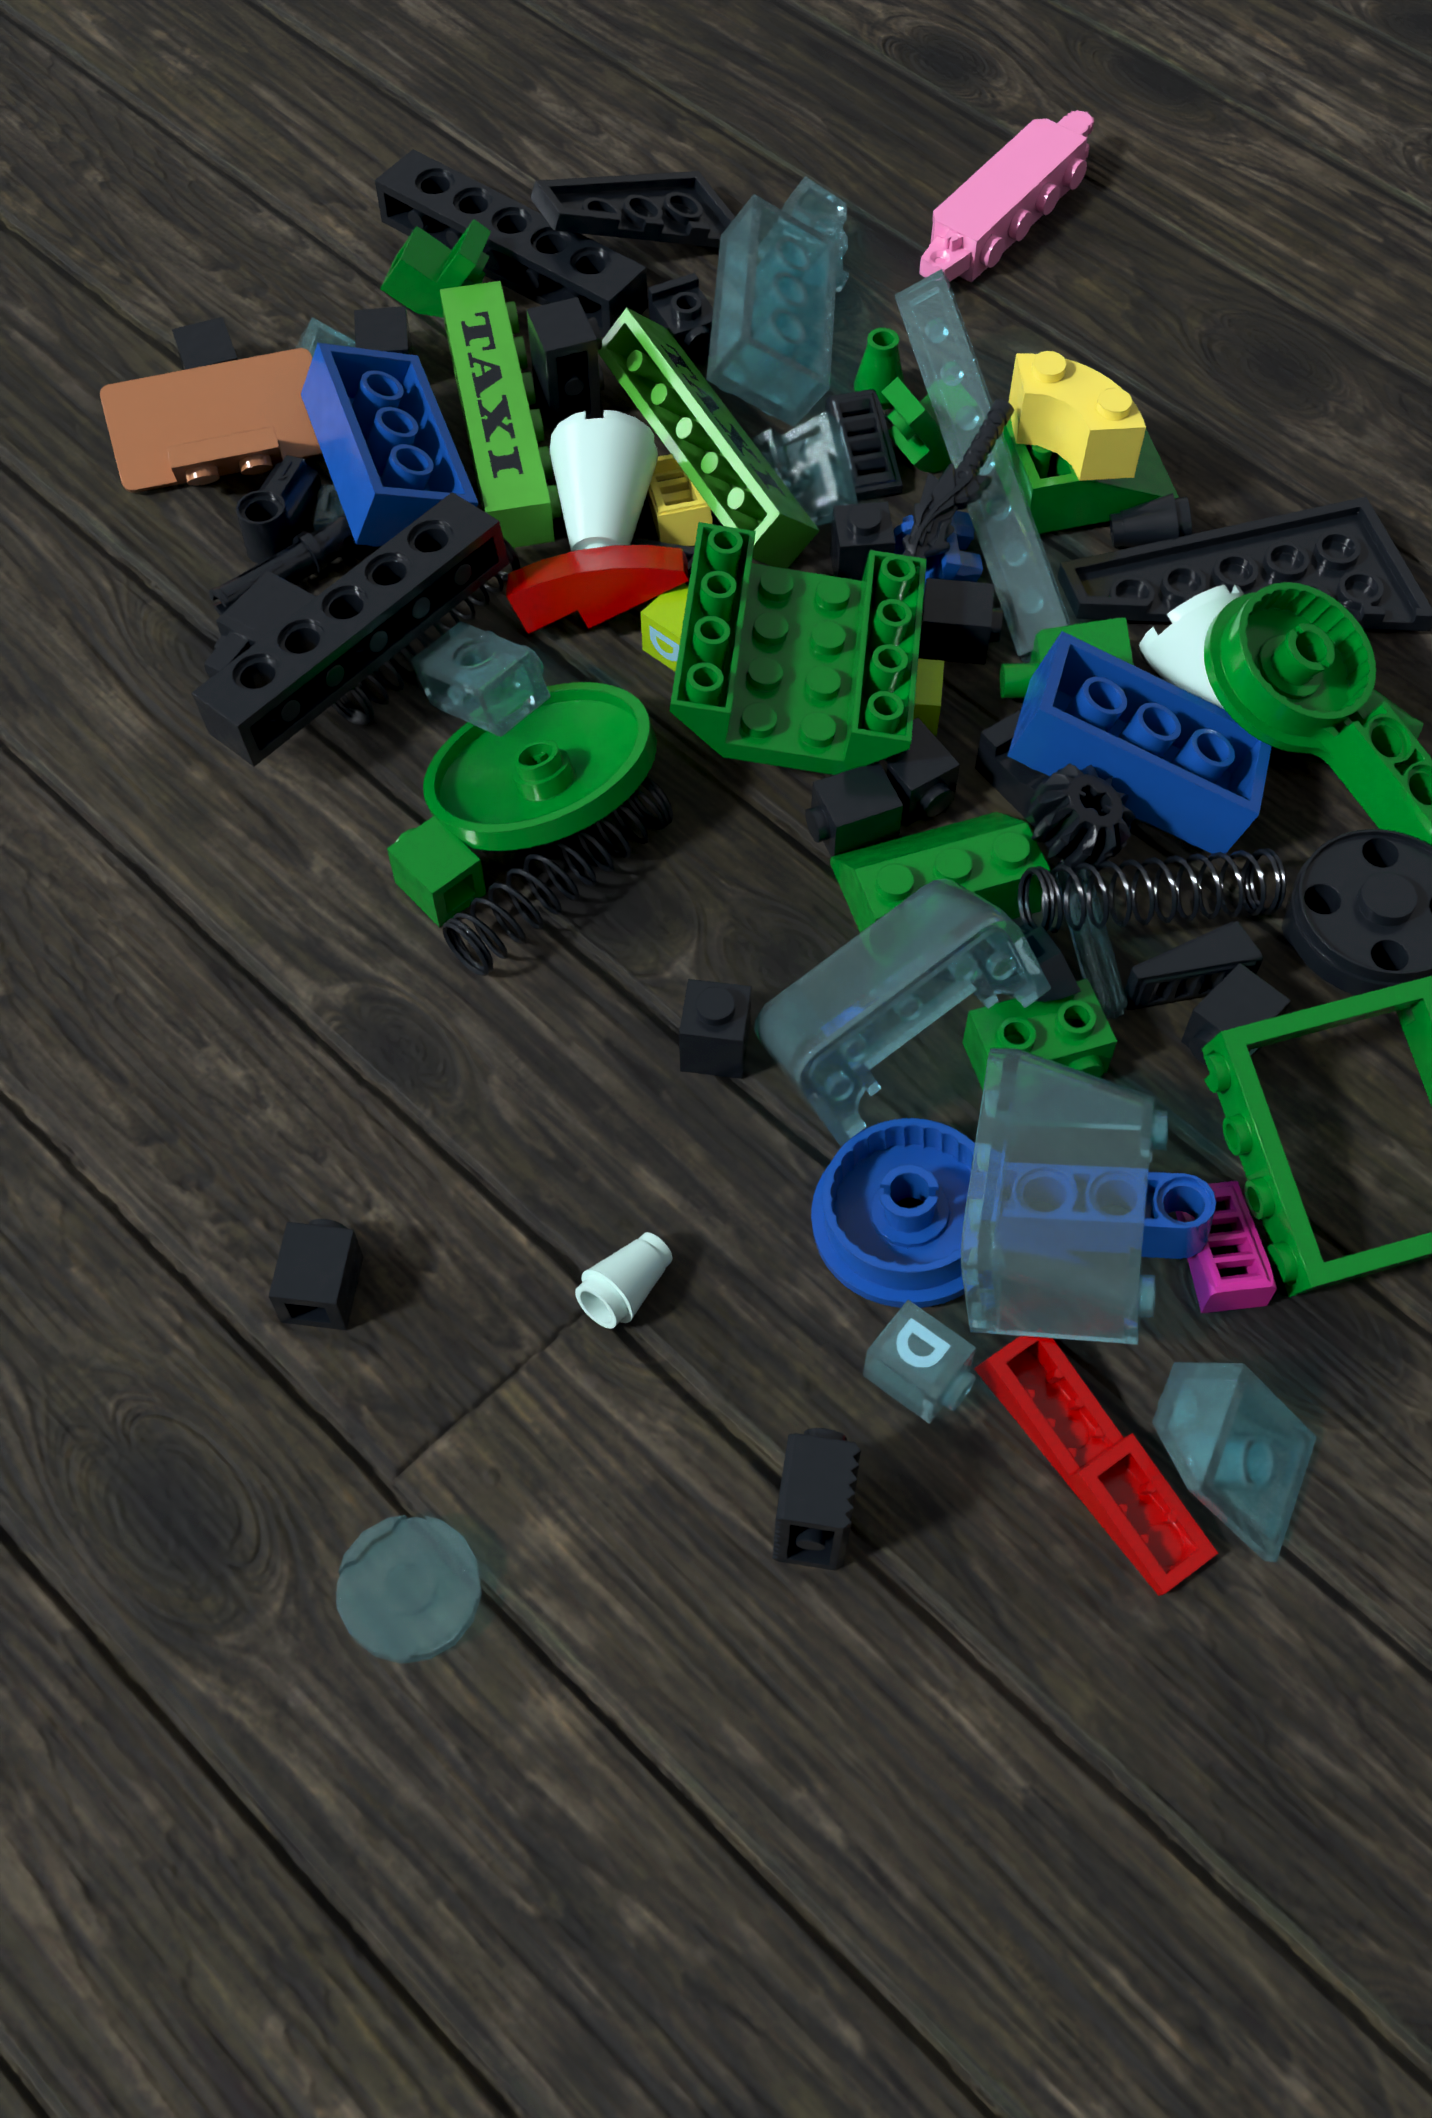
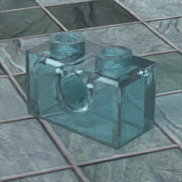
[411,621,551,737]

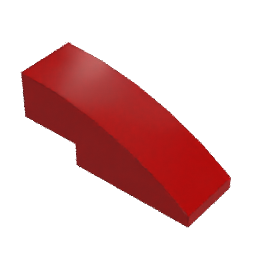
[506,545,689,634]

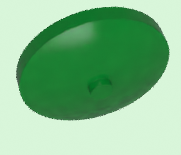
[423,682,657,851]

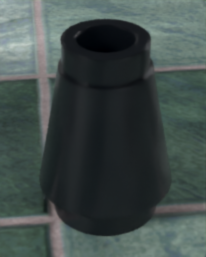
[1109,493,1192,547]

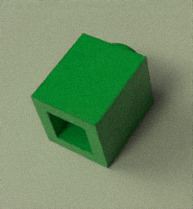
[387,815,486,928]

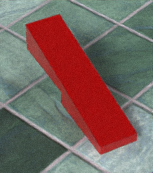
[973,1322,1218,1596]

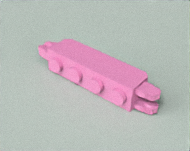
[919,110,1094,286]

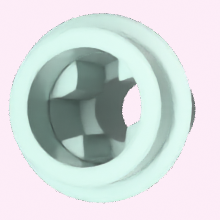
[575,1232,673,1329]

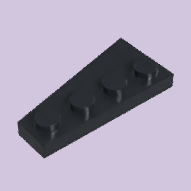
[530,171,748,250]

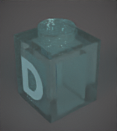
[863,1300,976,1424]

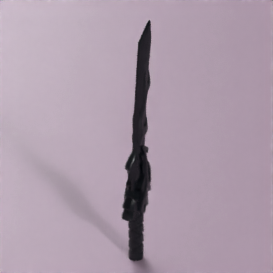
[902,399,1014,559]

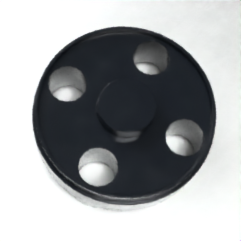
[1282,829,1432,996]

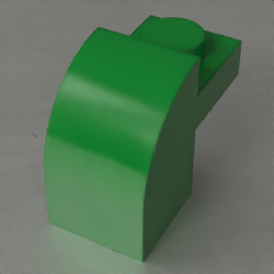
[380,219,491,318]
[881,374,988,473]

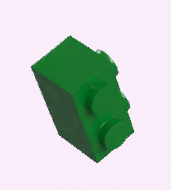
[962,978,1117,1106]

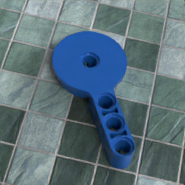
[811,1118,1216,1308]

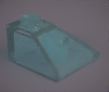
[1152,1362,1317,1562]

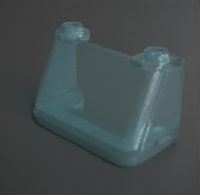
[754,878,1051,1146]
[961,1048,1169,1344]

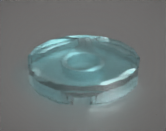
[336,1515,482,1664]

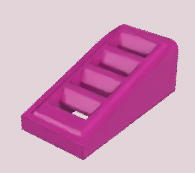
[1176,1181,1277,1313]

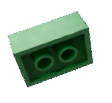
[830,812,1050,959]

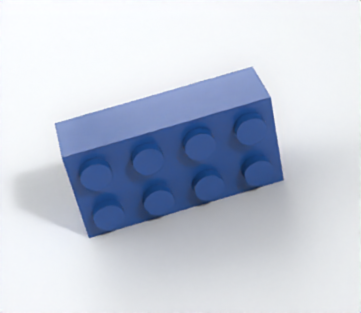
[301,343,478,547]
[1007,631,1272,854]

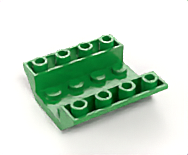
[670,522,927,775]

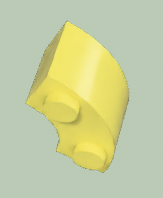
[1008,351,1146,481]

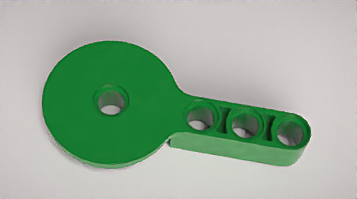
[1204,582,1432,845]

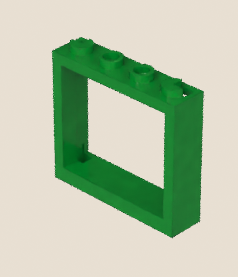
[1202,976,1432,1298]

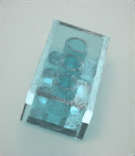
[706,194,838,427]

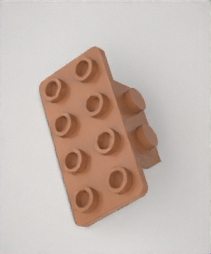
[100,348,323,493]

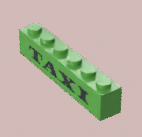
[440,281,562,548]
[598,307,820,569]

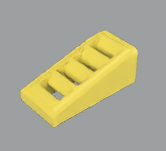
[646,454,713,547]

